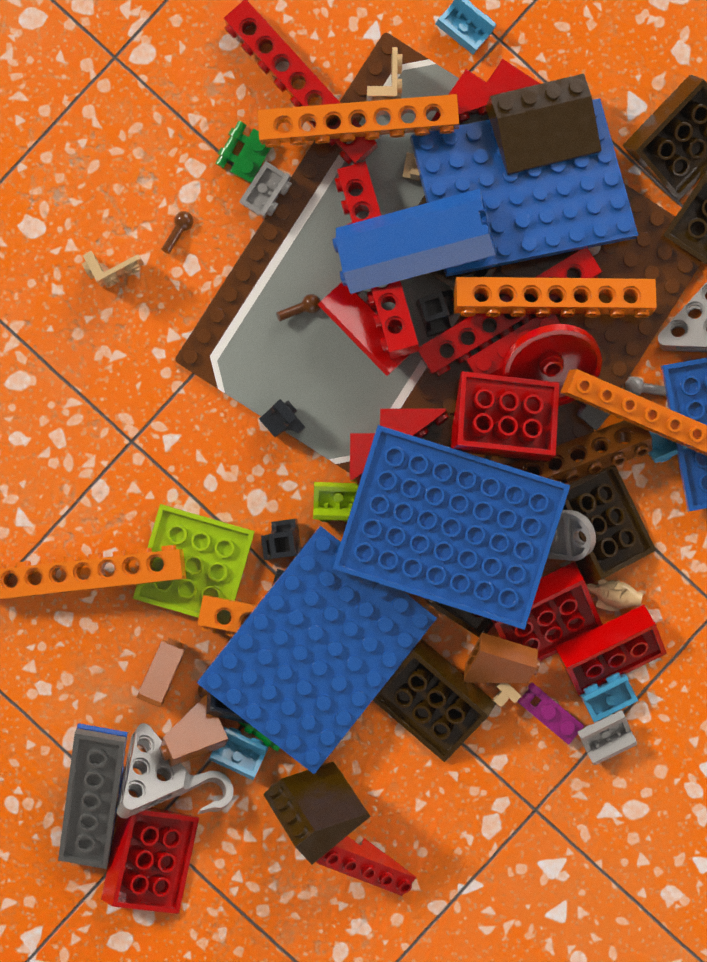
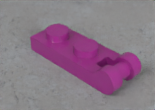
[517,682,584,745]

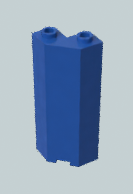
[332,189,496,294]

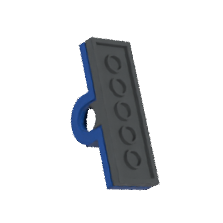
[58,723,128,869]

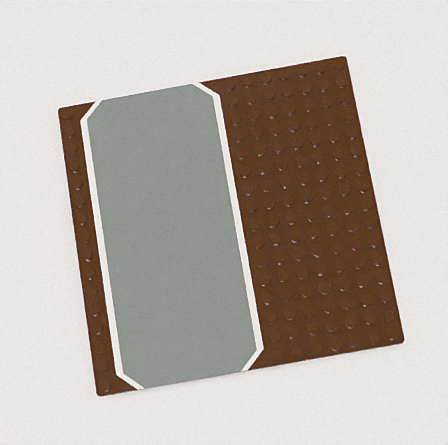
[175,33,702,473]

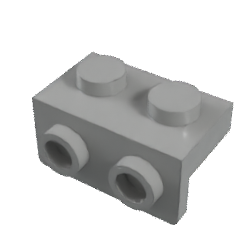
[239,161,292,219]
[578,710,637,765]

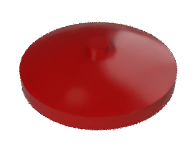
[502,324,602,406]

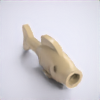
[586,579,643,611]

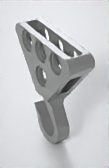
[658,282,707,352]
[117,723,234,818]

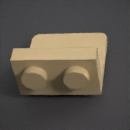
[366,47,402,101]
[82,251,144,288]

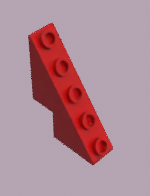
[431,59,540,123]
[350,409,449,485]
[316,836,417,896]

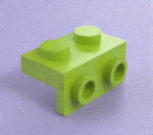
[313,482,359,522]

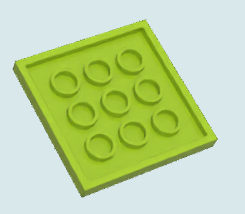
[133,504,255,624]

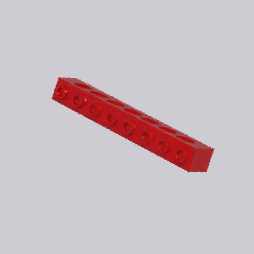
[224,0,378,165]
[334,161,419,359]
[418,248,602,376]

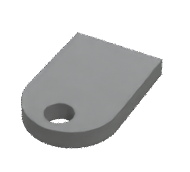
[547,510,596,561]

